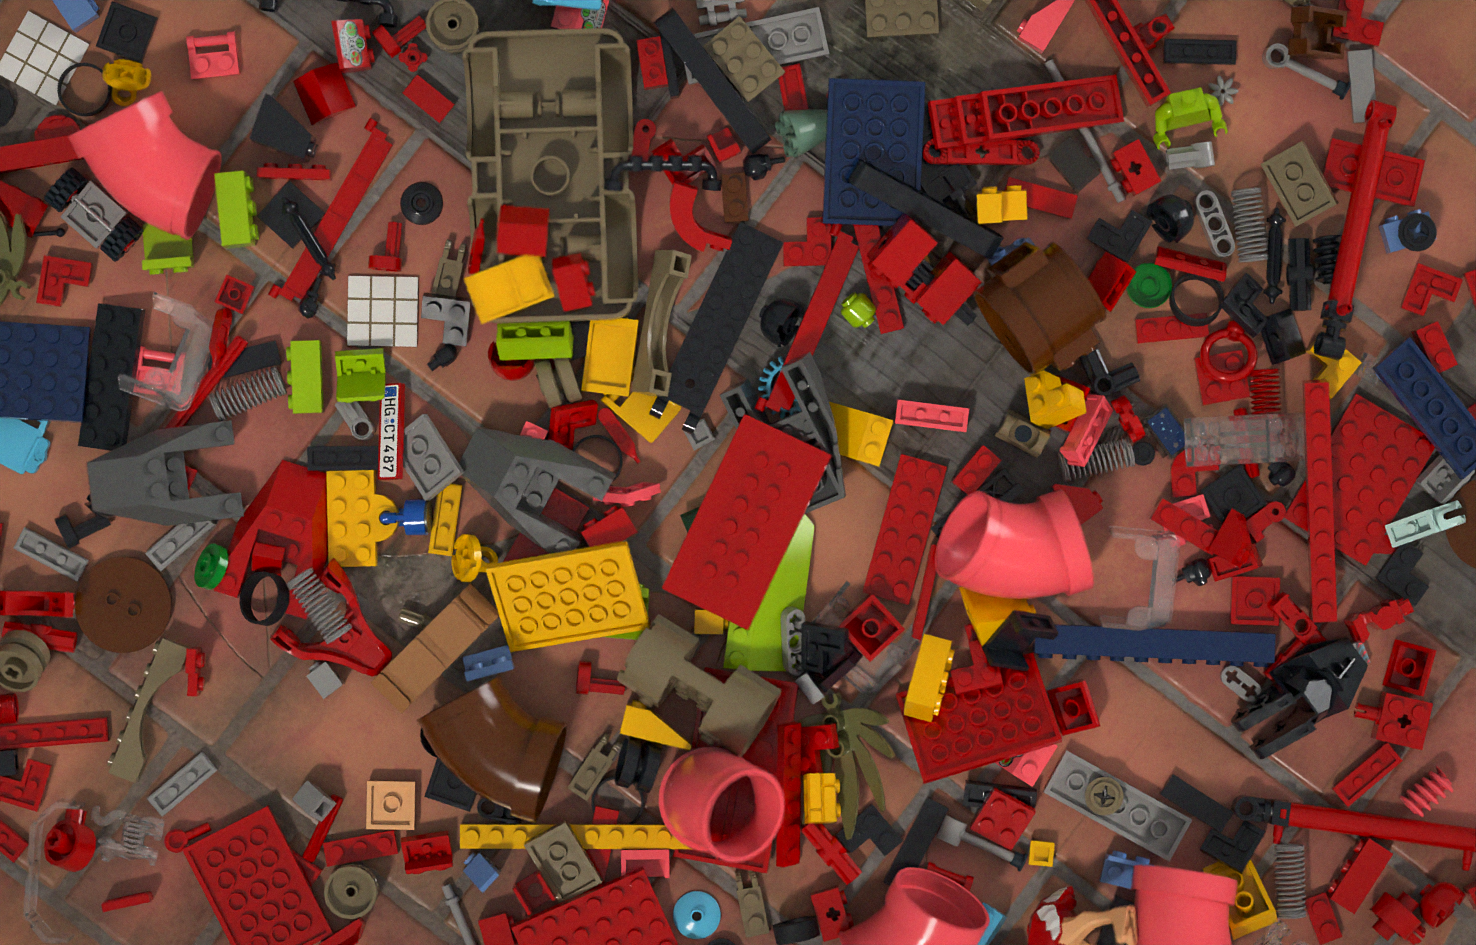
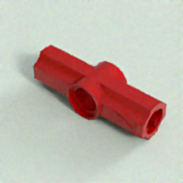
[1,621,78,653]
[800,823,862,885]

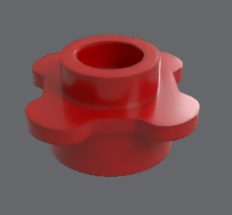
[399,43,428,72]

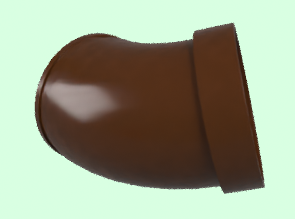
[417,676,567,823]

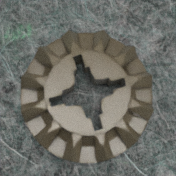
[1085,777,1123,815]

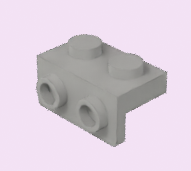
[1416,455,1475,505]

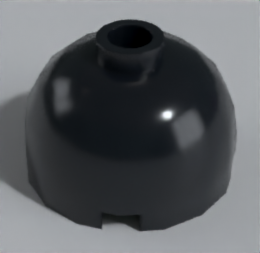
[1147,194,1194,243]
[759,298,804,347]

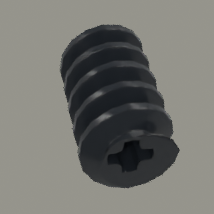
[1312,235,1342,285]

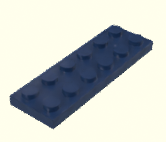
[1372,337,1476,479]

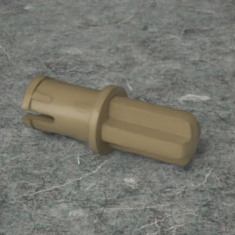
[398,608,434,631]

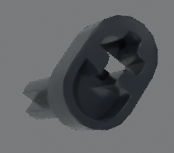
[54,513,111,549]

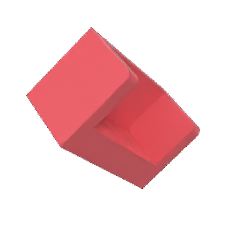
[621,849,670,878]

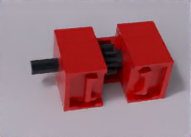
[867,213,982,326]

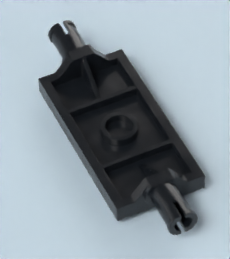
[921,103,977,217]

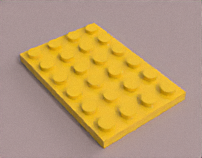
[485,541,650,652]

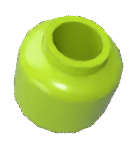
[841,292,876,328]

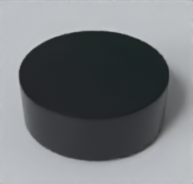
[1132,442,1155,466]

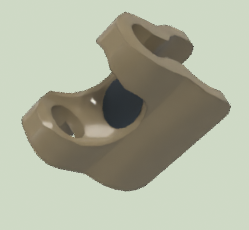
[994,408,1051,458]

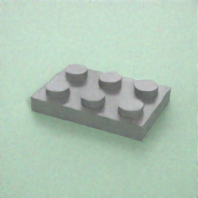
[403,414,464,501]

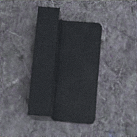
[1260,308,1306,365]
[819,642,863,692]

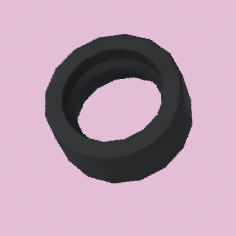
[773,916,820,945]

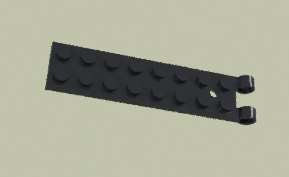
[649,222,783,435]

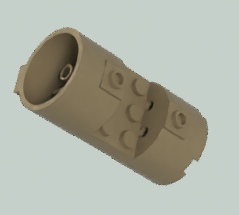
[617,614,781,757]

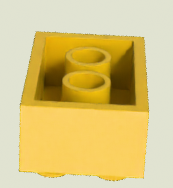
[904,634,955,722]

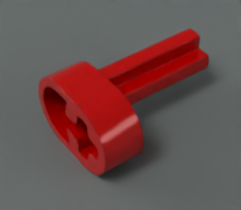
[371,16,426,59]
[368,222,403,272]
[576,661,625,695]

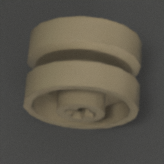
[426,0,480,53]
[534,358,582,410]
[0,630,50,692]
[324,863,380,919]

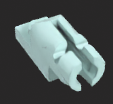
[1385,500,1466,548]

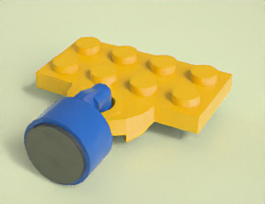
[326,470,433,567]

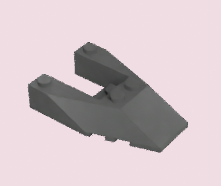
[720,352,846,514]
[86,420,244,526]
[459,427,616,554]

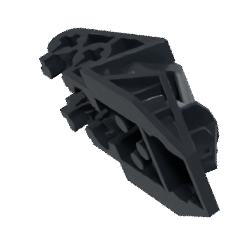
[1231,637,1368,759]

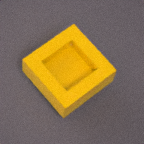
[1028,840,1055,867]

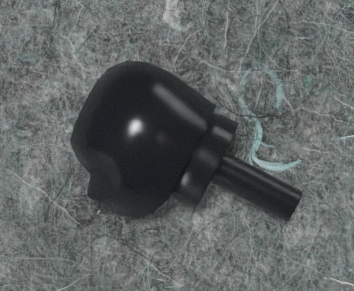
[743,154,785,181]
[298,278,322,319]
[1261,449,1296,487]
[1170,558,1211,586]

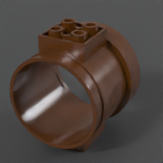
[973,242,1106,376]

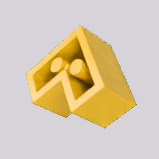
[977,185,1028,224]
[1306,339,1362,400]
[1024,370,1087,429]

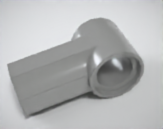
[1166,141,1215,170]
[335,401,375,440]

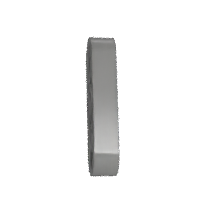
[780,606,805,676]

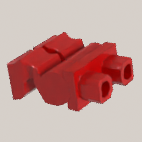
[1344,598,1414,643]

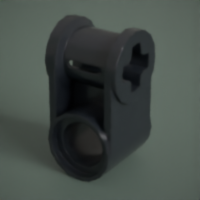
[477,797,521,824]

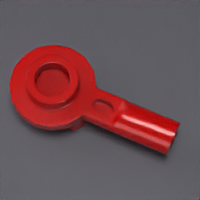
[164,822,212,853]

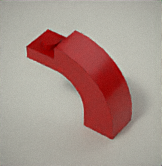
[669,180,732,252]
[0,590,75,617]

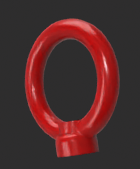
[1200,321,1258,383]

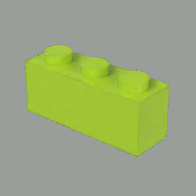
[496,321,573,360]
[286,340,324,414]

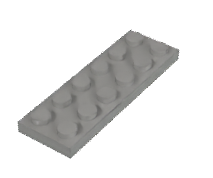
[684,7,829,85]
[1043,750,1192,861]

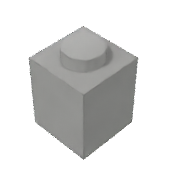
[307,660,345,699]
[292,780,337,822]

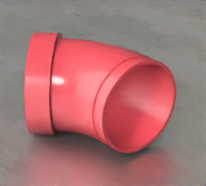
[68,91,222,240]
[935,489,1094,599]
[659,747,784,862]
[1130,865,1238,945]
[838,867,990,945]

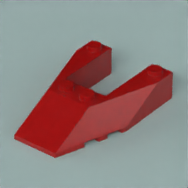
[214,460,328,619]

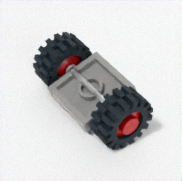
[44,167,144,262]

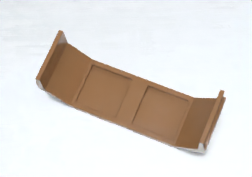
[371,583,499,714]

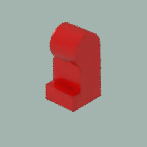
[632,119,656,161]
[1246,501,1286,543]

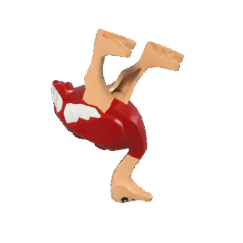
[1027,886,1137,945]

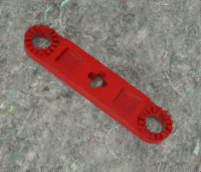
[922,139,1040,165]

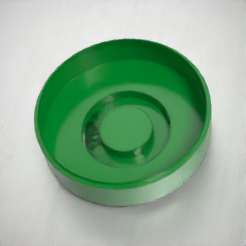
[1126,263,1172,309]
[194,543,228,590]

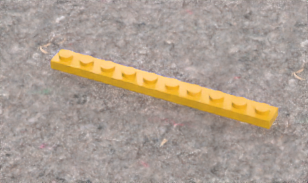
[460,824,691,849]

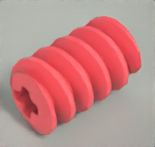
[1399,766,1454,817]

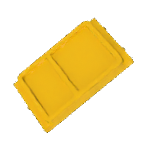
[464,256,554,324]
[581,318,639,397]

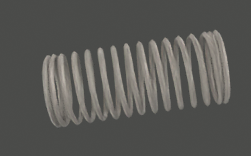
[1231,188,1268,263]
[209,366,287,422]
[1058,437,1135,482]
[286,568,352,644]
[1274,844,1307,919]

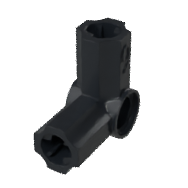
[1079,349,1140,397]

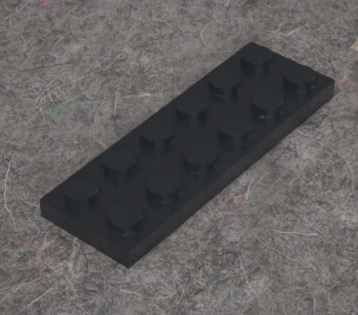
[78,303,145,451]

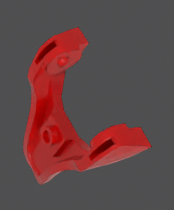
[270,558,392,677]

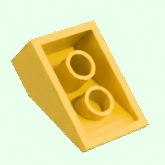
[829,402,893,467]
[620,700,692,750]
[1202,860,1277,940]

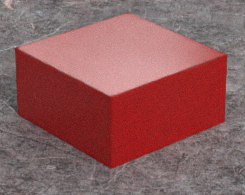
[215,274,256,315]
[252,542,285,576]

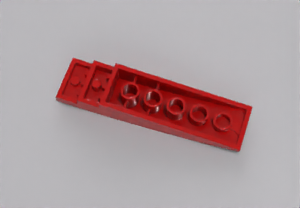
[927,75,1124,150]

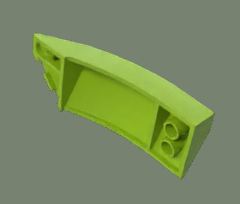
[723,514,814,671]

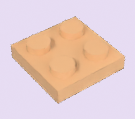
[366,780,416,830]

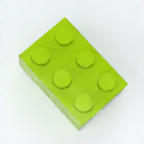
[214,171,259,249]

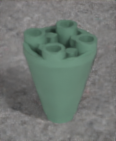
[775,109,827,158]

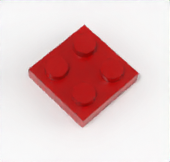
[1194,350,1250,405]
[1230,576,1280,626]
[970,787,1036,851]

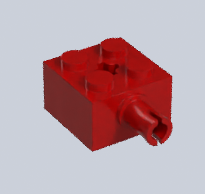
[1353,691,1433,750]

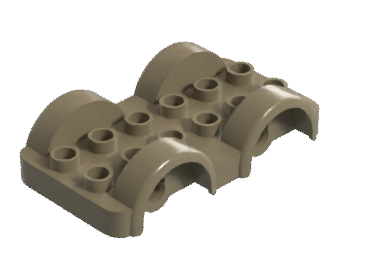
[462,28,638,323]

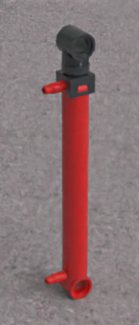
[1314,100,1397,361]
[1232,795,1476,871]

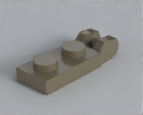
[432,239,467,297]
[567,732,622,801]
[734,870,770,938]

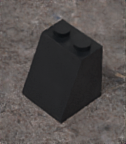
[249,93,318,162]

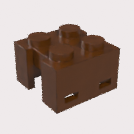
[1288,6,1347,60]

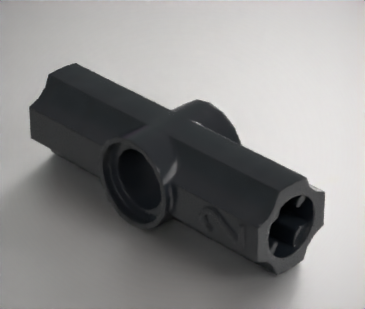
[1286,238,1313,311]

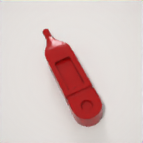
[468,218,485,274]
[209,308,232,368]
[598,408,641,464]

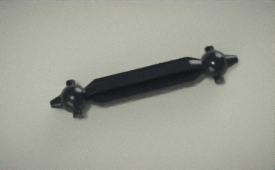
[282,197,336,280]
[1263,208,1286,304]

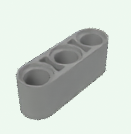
[1193,190,1235,258]

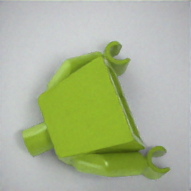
[1153,87,1228,150]

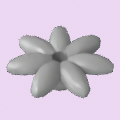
[1208,76,1239,107]

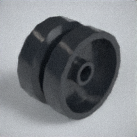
[614,735,662,793]

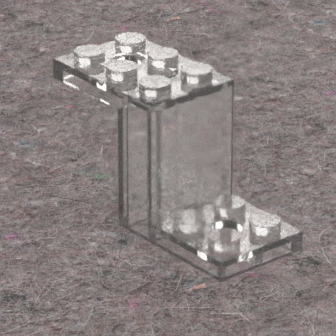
[1184,412,1305,467]

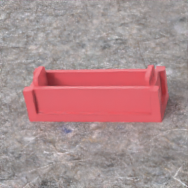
[1059,394,1113,467]
[894,399,969,432]

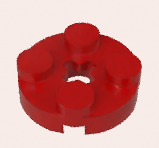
[1110,395,1145,443]

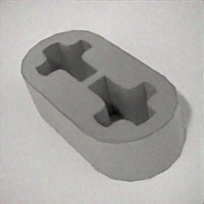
[1220,665,1261,702]

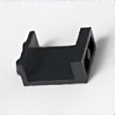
[982,610,1059,671]

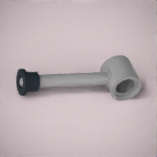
[1262,43,1351,100]
[936,815,1028,871]

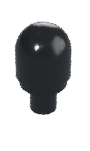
[427,344,458,372]

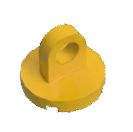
[102,59,151,106]
[451,534,498,582]

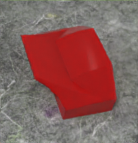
[318,917,366,945]

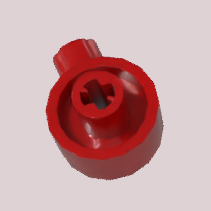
[44,808,96,872]
[1369,891,1426,945]

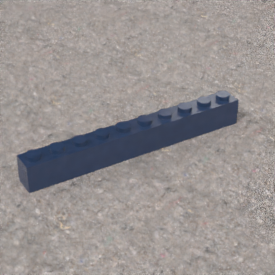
[1033,624,1276,667]

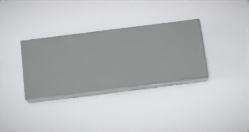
[1346,49,1376,124]
[145,520,216,571]
[14,527,90,582]
[147,751,218,817]

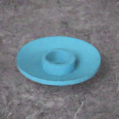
[673,891,721,939]

